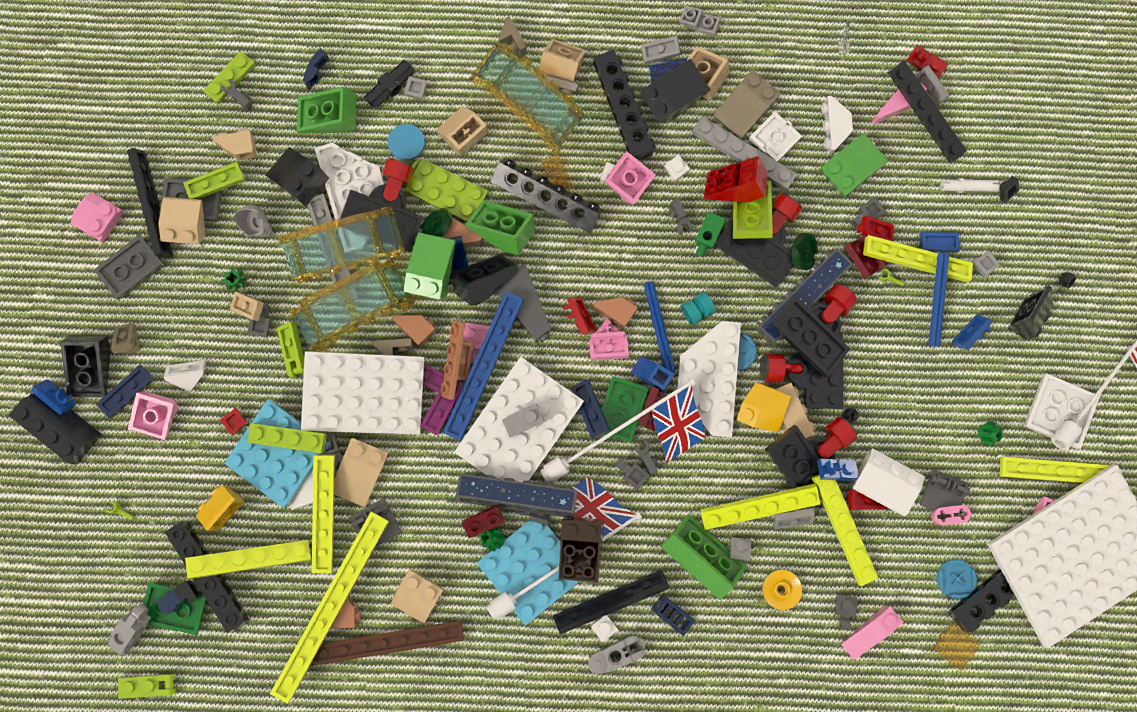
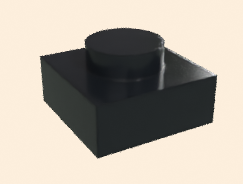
[999,176,1019,203]

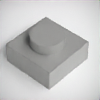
[404,76,428,100]
[972,250,1000,278]
[730,537,751,561]

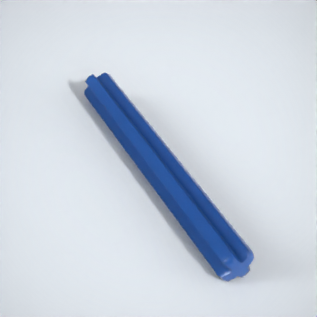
[928,252,949,347]
[644,281,675,372]

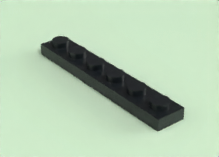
[887,60,967,163]
[127,148,173,258]
[553,570,670,635]

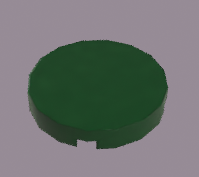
[420,208,453,237]
[791,232,818,271]

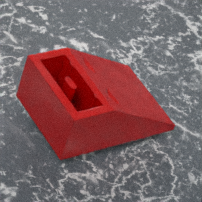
[704,156,768,203]

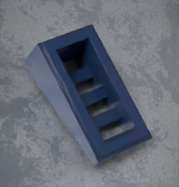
[650,595,695,636]

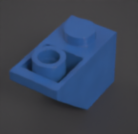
[630,356,674,393]

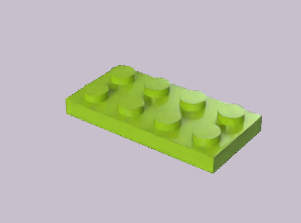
[404,158,489,222]
[733,180,772,239]

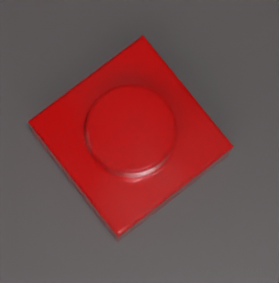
[220,408,249,436]

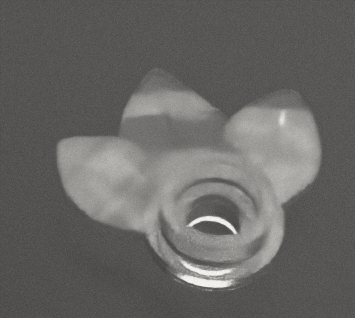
[839,20,850,57]

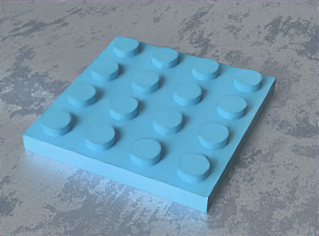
[224,399,330,508]
[477,521,580,626]

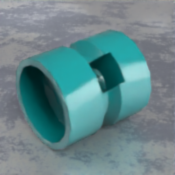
[680,291,716,326]

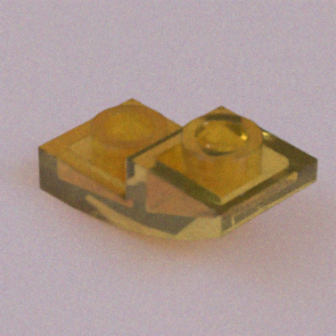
[540,153,573,191]

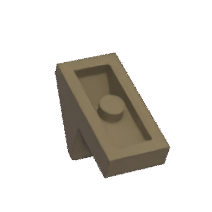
[498,16,527,57]
[111,322,141,355]
[372,338,414,355]

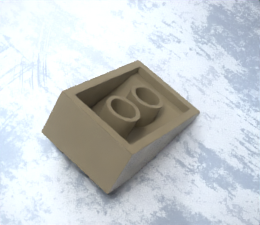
[713,70,781,139]

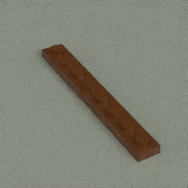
[310,620,464,666]

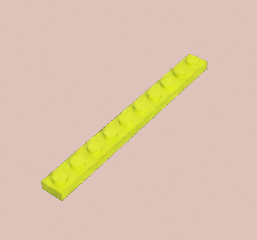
[270,512,389,704]

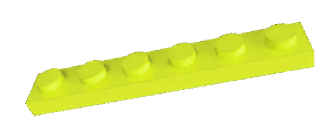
[863,235,973,283]
[312,454,335,574]
[1000,457,1119,483]
[812,474,878,586]
[700,483,820,530]
[185,540,311,579]

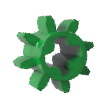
[221,267,248,292]
[978,421,1003,446]
[480,527,505,552]

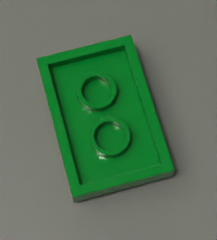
[602,376,649,443]
[143,582,207,635]

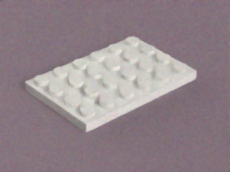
[301,351,424,434]
[454,357,584,482]

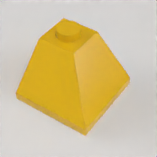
[737,382,792,432]

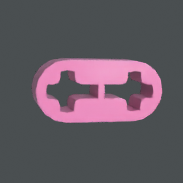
[931,505,971,525]

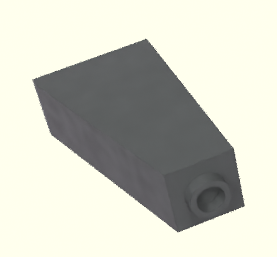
[496,264,551,343]

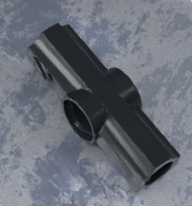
[364,59,415,109]

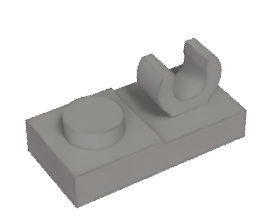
[641,36,681,64]
[915,66,950,106]
[540,74,579,96]
[773,508,815,529]

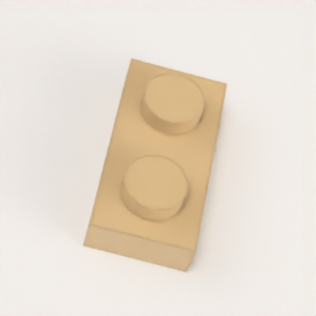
[230,292,264,321]

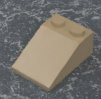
[334,438,388,507]

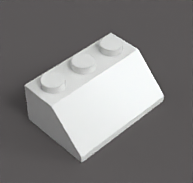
[852,448,925,517]

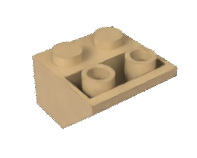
[435,106,488,157]

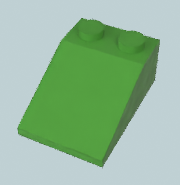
[296,87,357,133]
[820,133,888,199]
[465,200,535,255]
[403,232,456,300]

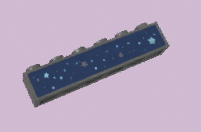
[755,248,853,346]
[455,472,577,518]

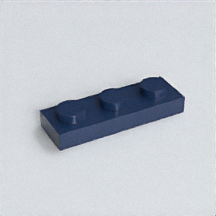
[96,364,155,419]
[571,379,611,439]

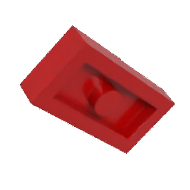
[906,45,948,79]
[856,216,894,241]
[563,297,597,335]
[846,490,887,510]

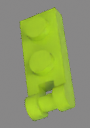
[277,321,304,379]
[118,674,176,699]

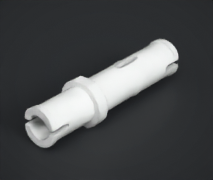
[940,178,999,193]

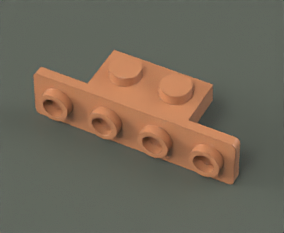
[441,320,474,400]

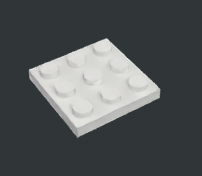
[1024,373,1100,450]

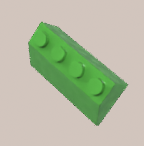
[661,514,747,600]

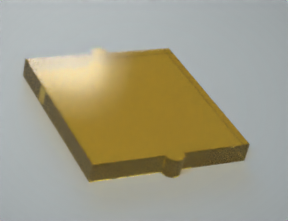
[933,623,980,671]

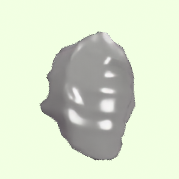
[234,205,273,237]

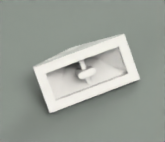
[164,360,206,392]

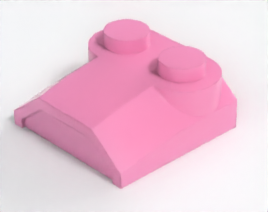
[604,151,656,205]
[71,192,124,243]
[128,392,178,441]

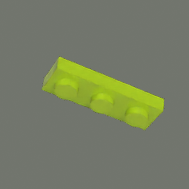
[203,51,256,105]
[183,162,245,200]

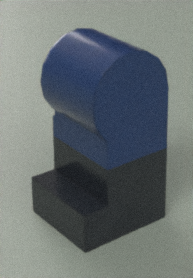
[158,580,202,613]

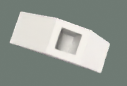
[821,96,853,156]

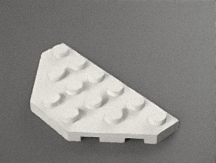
[314,143,384,254]
[677,321,741,438]

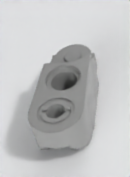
[108,604,151,656]
[588,635,645,675]

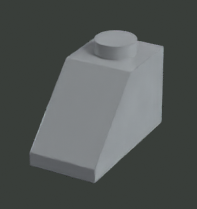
[502,404,545,438]

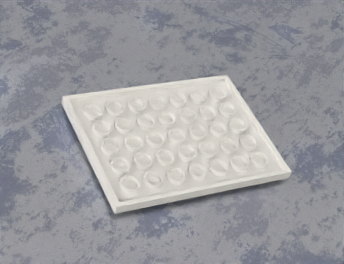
[987,464,1137,649]

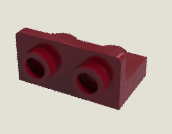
[844,236,887,279]
[637,386,667,431]
[462,505,505,539]

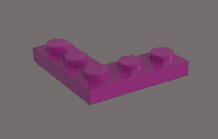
[420,363,464,436]

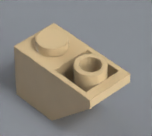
[212,129,257,161]

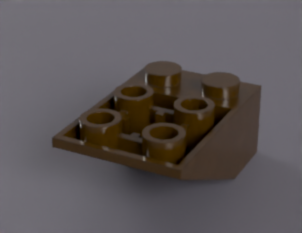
[558,517,604,583]

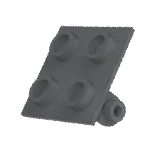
[920,469,971,517]
[350,498,402,547]

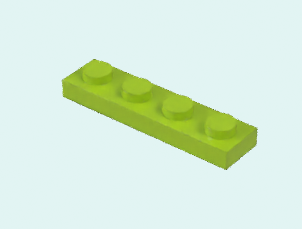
[247,423,327,454]

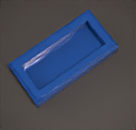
[920,232,960,253]

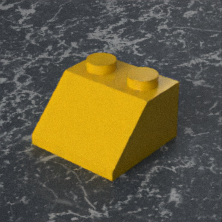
[196,485,245,531]

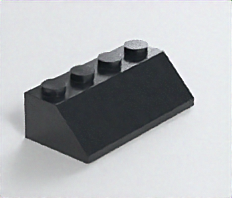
[8,393,102,465]

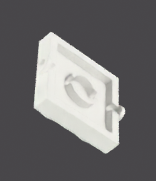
[749,112,802,162]

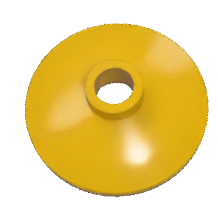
[762,570,802,610]

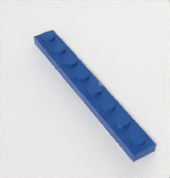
[443,291,524,441]

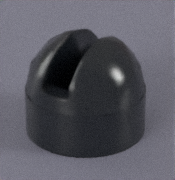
[1059,272,1077,289]
[842,407,859,423]

